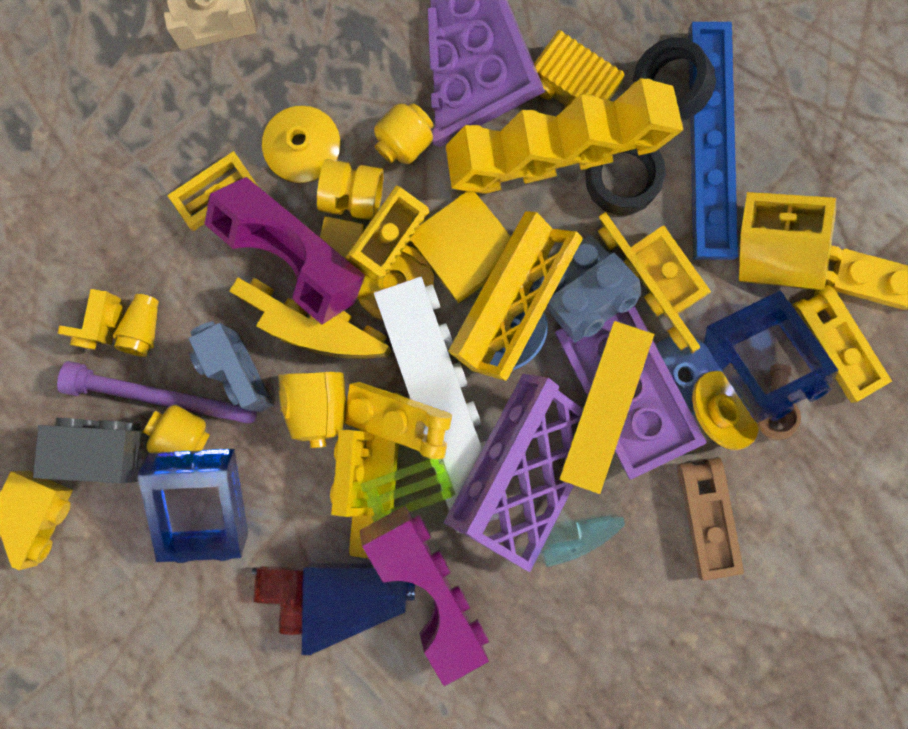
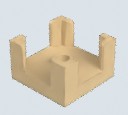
[164,0,257,51]

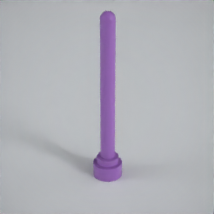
[57,361,257,424]

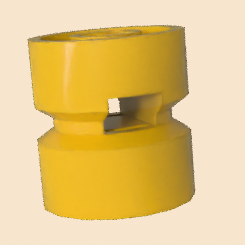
[317,159,384,220]

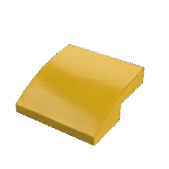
[410,191,511,304]

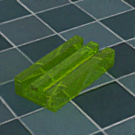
[360,459,456,522]

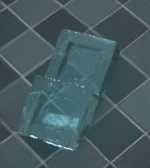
[541,514,625,567]

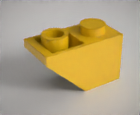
[0,470,73,570]

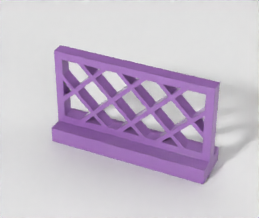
[443,373,583,572]

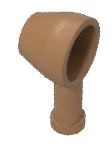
[756,364,801,441]

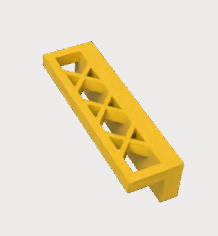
[448,211,583,381]

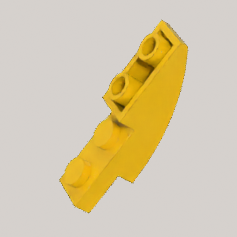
[229,277,392,359]

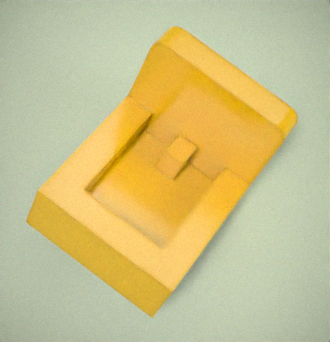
[57,289,123,350]

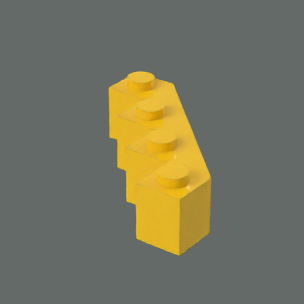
[445,78,683,194]

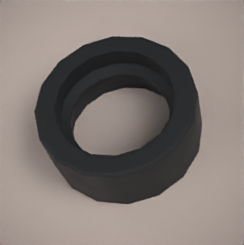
[633,37,716,121]
[585,149,666,215]

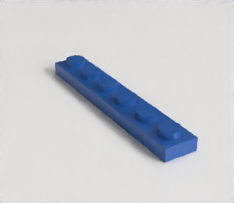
[688,22,738,260]

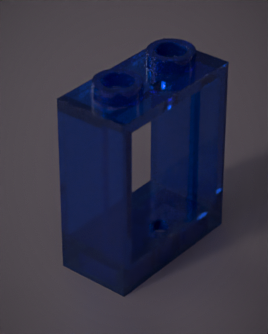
[704,290,839,424]
[137,449,248,563]

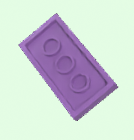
[555,305,707,480]

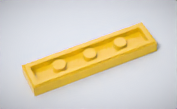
[559,321,654,494]

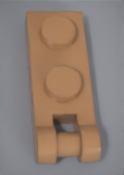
[677,457,744,581]

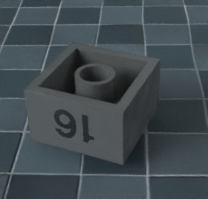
[33,417,152,483]

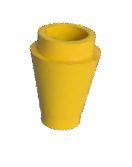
[113,294,159,357]

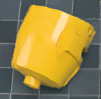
[278,372,347,448]

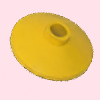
[262,106,341,183]
[692,371,759,450]

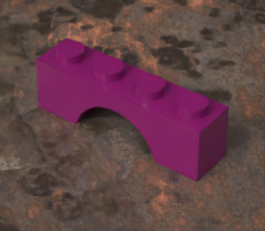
[204,177,365,325]
[360,506,489,687]

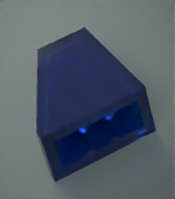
[301,563,416,655]

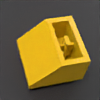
[739,192,837,291]

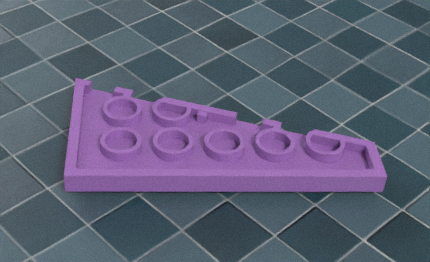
[428,0,545,147]

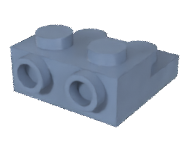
[530,234,642,343]
[188,322,274,412]

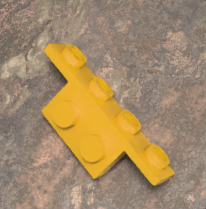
[597,212,711,354]
[330,393,402,559]

